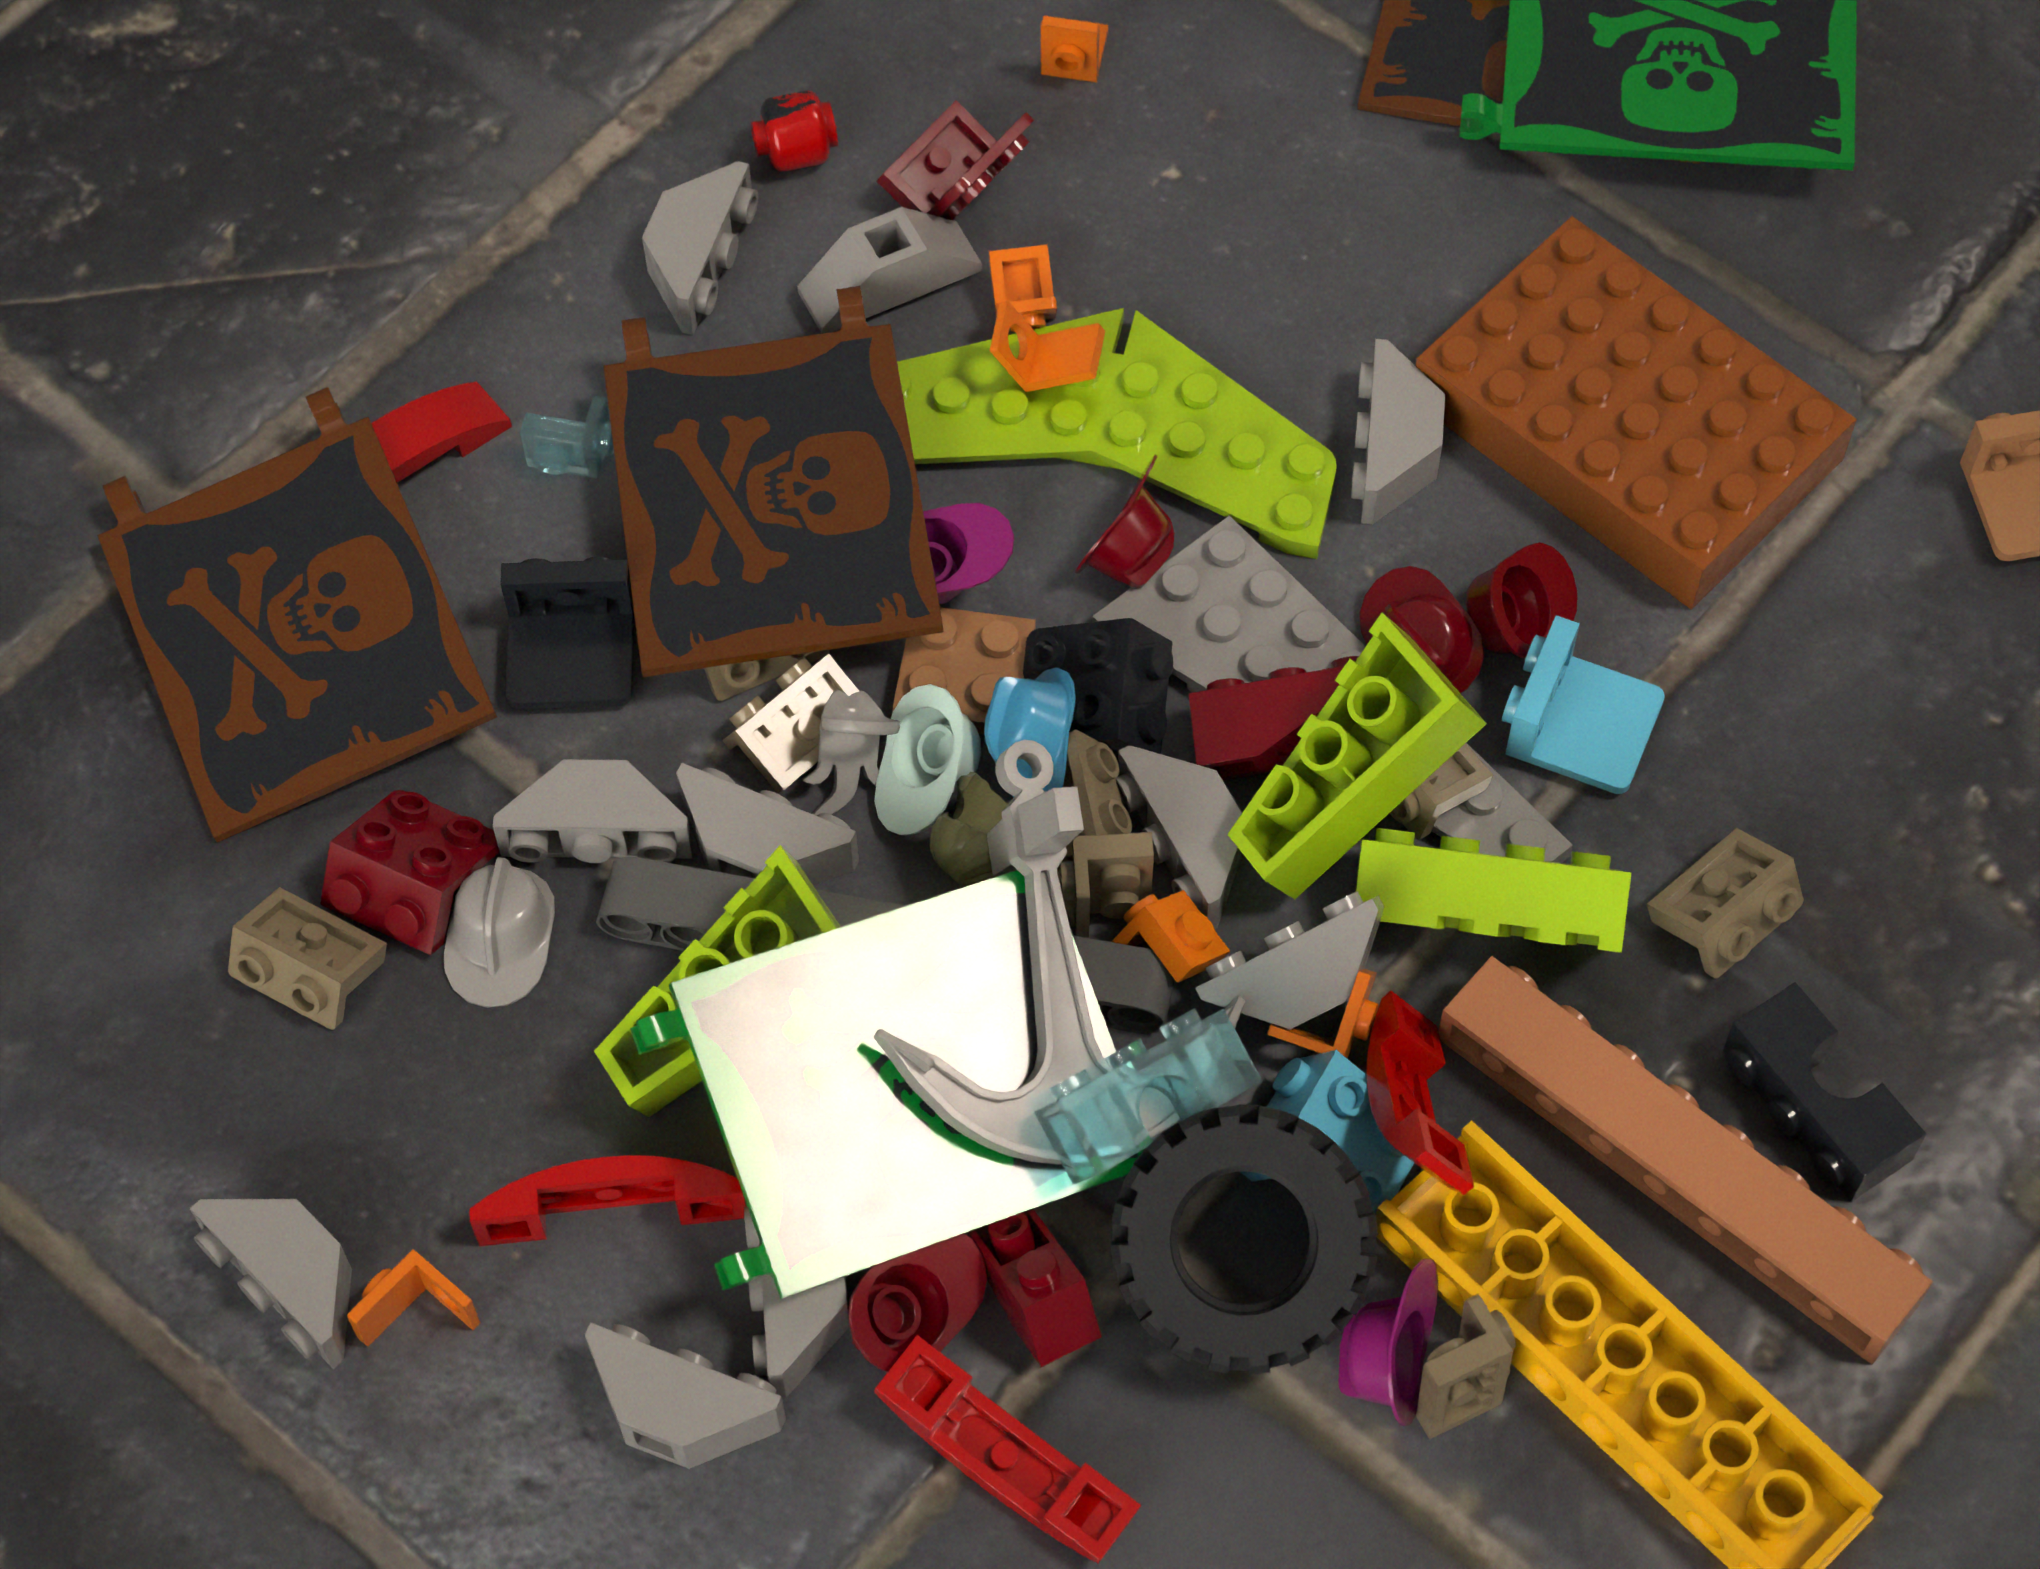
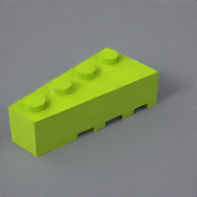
[1227,612,1487,900]
[1355,828,1631,953]
[594,845,841,1117]

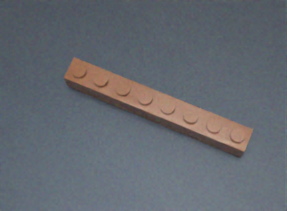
[1438,956,1933,1365]

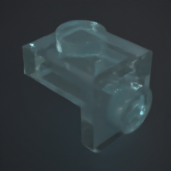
[520,396,614,478]

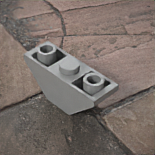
[642,161,758,335]
[797,207,982,334]
[1351,339,1445,524]
[1116,745,1243,929]
[493,759,693,863]
[676,763,859,885]
[1195,891,1384,1030]
[189,1199,352,1369]
[744,1207,850,1398]
[585,1323,786,1469]

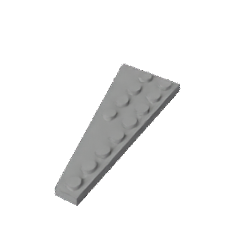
[1092,516,1573,863]

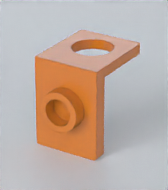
[1041,16,1108,83]
[990,301,1105,392]
[1267,968,1379,1058]
[347,1249,481,1347]

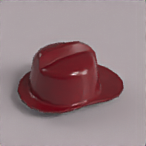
[1075,454,1175,588]
[1466,542,1578,659]
[1360,566,1484,694]
[848,1233,987,1372]

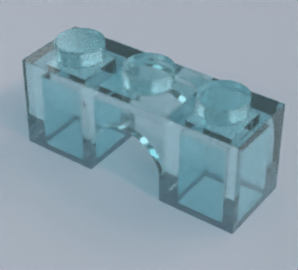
[1034,1008,1263,1185]

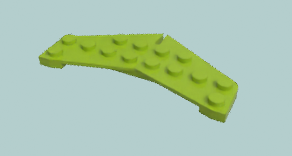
[897,308,1336,559]

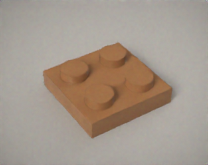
[892,607,1036,735]

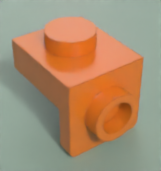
[988,244,1057,332]
[1112,890,1230,983]

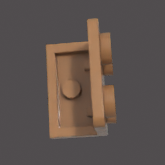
[1960,410,2040,561]

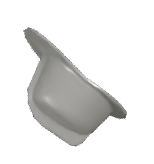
[444,857,555,1008]

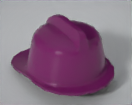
[923,503,1015,605]
[1338,1259,1438,1426]

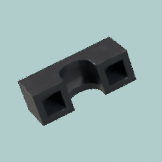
[1723,982,1927,1202]

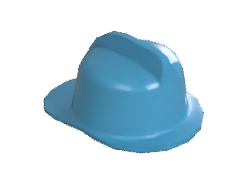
[984,667,1076,797]

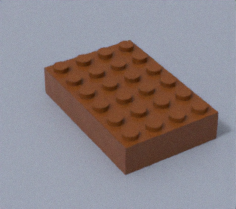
[1415,216,1857,610]

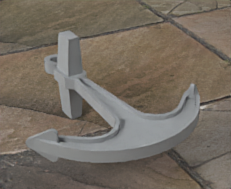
[873,740,1245,1164]

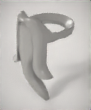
[803,690,900,816]

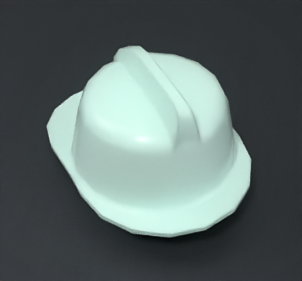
[874,684,981,836]

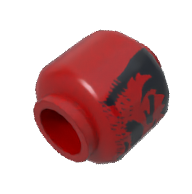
[750,91,838,172]

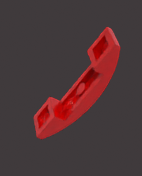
[372,381,512,483]
[1367,990,1474,1195]
[469,1155,747,1247]
[874,1335,1142,1564]

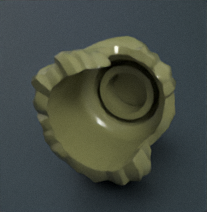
[930,772,1009,887]

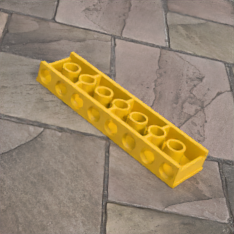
[1376,1120,1883,1569]

